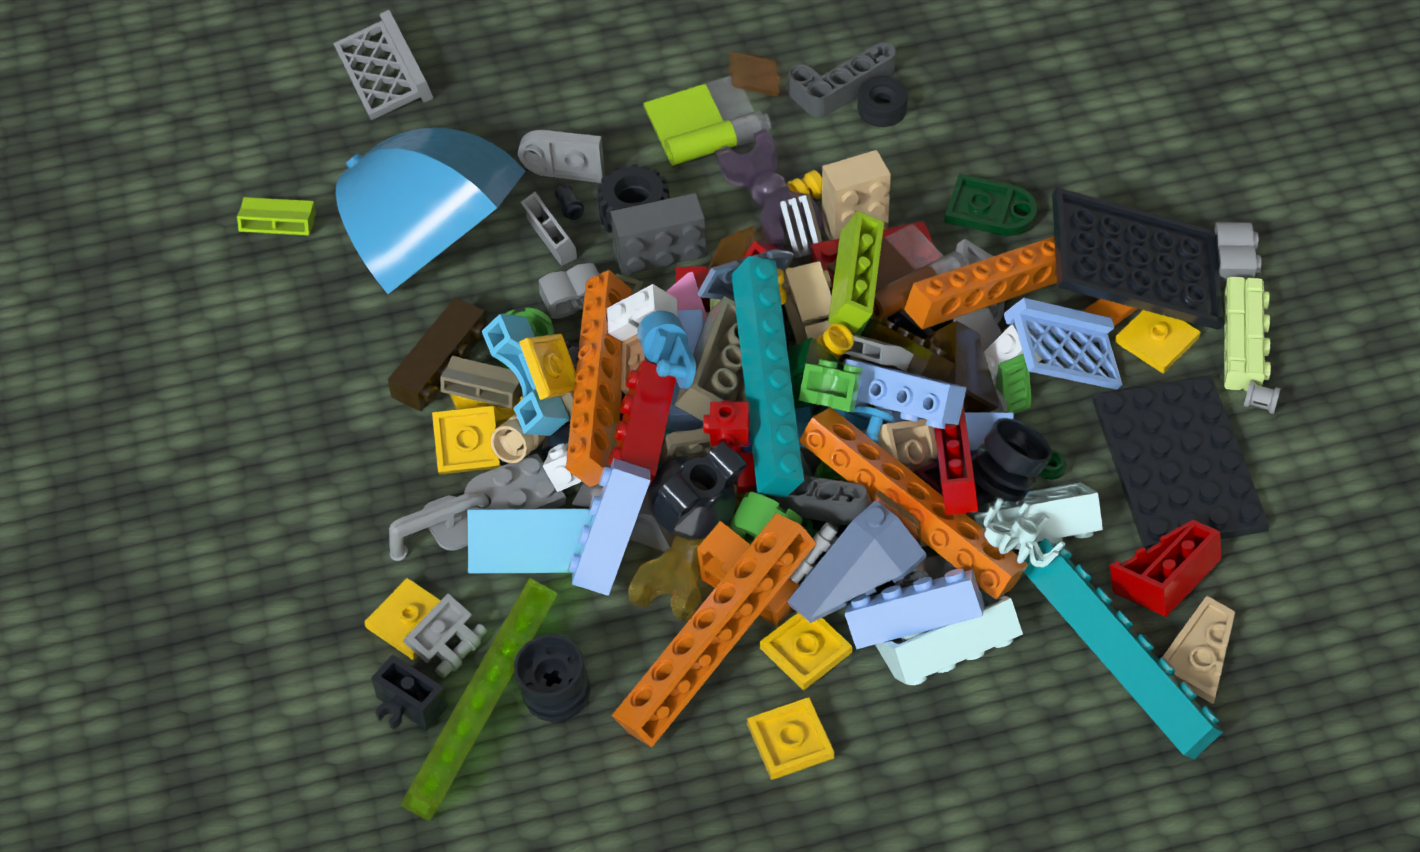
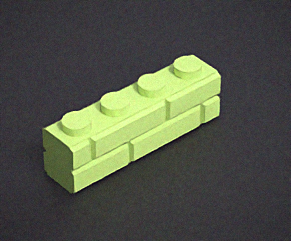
[1224,276,1271,391]

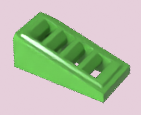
[996,354,1031,414]

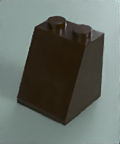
[923,320,999,413]

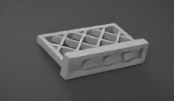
[333,10,433,120]

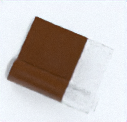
[827,224,970,321]

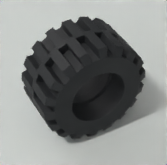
[597,164,670,233]

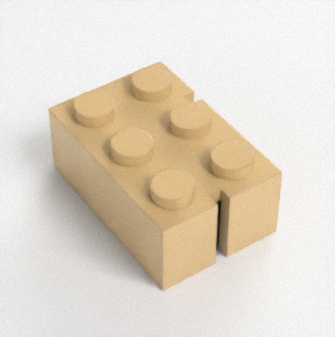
[821,150,891,240]
[782,261,844,362]

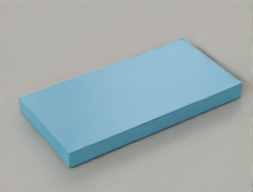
[468,508,593,573]

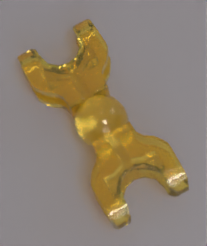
[628,492,745,621]

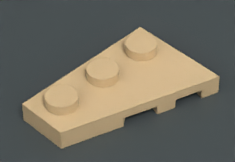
[1163,596,1235,704]

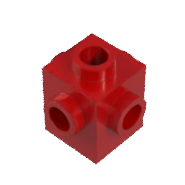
[703,400,750,447]

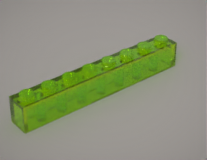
[400,578,558,822]

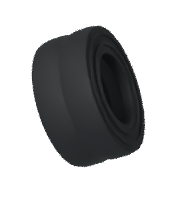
[857,76,908,127]

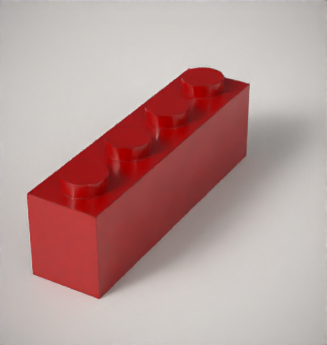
[608,360,676,484]
[935,405,978,515]

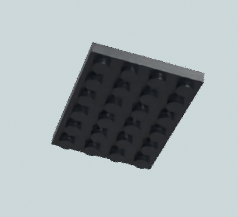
[1052,187,1225,330]
[1093,376,1269,550]

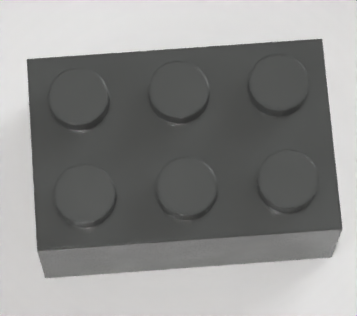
[610,193,706,275]

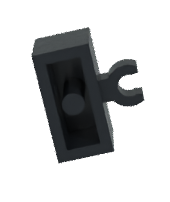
[371,654,448,731]

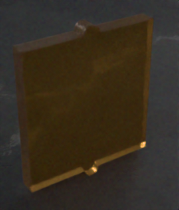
[728,52,780,97]
[708,226,757,270]
[875,490,921,545]

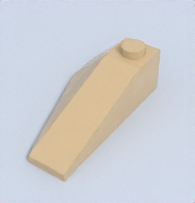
[862,419,937,547]

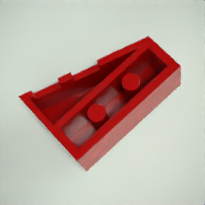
[1110,520,1222,617]

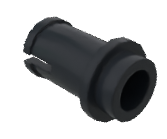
[555,184,584,220]

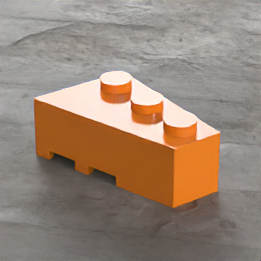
[697,521,800,628]

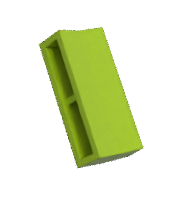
[237,197,316,235]

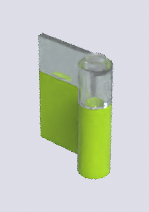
[644,74,771,166]

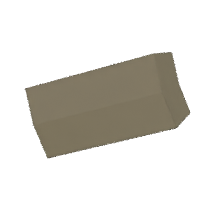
[441,356,522,409]

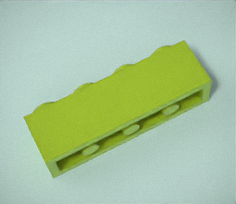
[828,211,884,334]

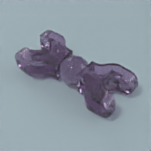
[715,129,824,250]

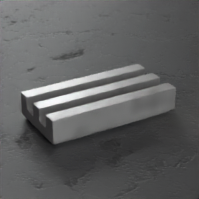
[780,194,822,258]

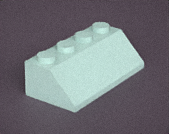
[966,482,1103,549]
[875,589,1023,685]

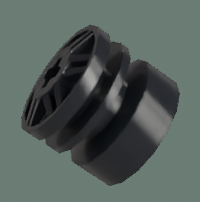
[971,418,1052,502]
[514,634,591,722]

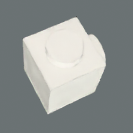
[543,443,582,492]

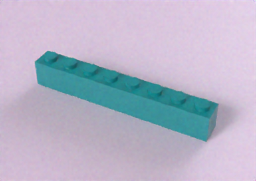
[731,256,804,498]
[1024,538,1223,759]

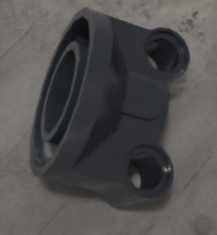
[648,440,747,540]

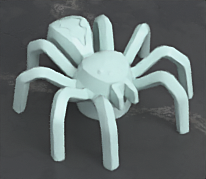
[983,498,1066,567]

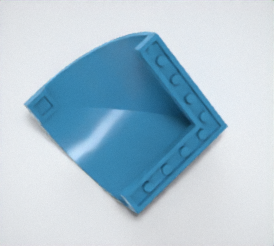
[336,128,525,294]

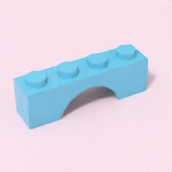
[482,314,570,436]

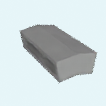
[521,192,577,266]
[845,334,914,372]

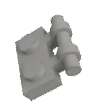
[789,522,839,584]
[403,594,487,678]

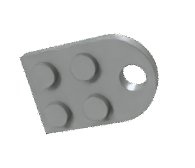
[518,130,605,183]

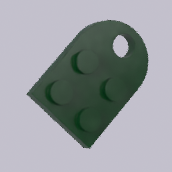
[944,173,1037,236]

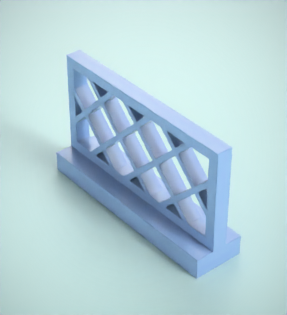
[1004,298,1123,390]

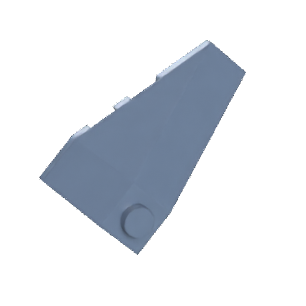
[697,249,794,301]
[787,500,927,623]

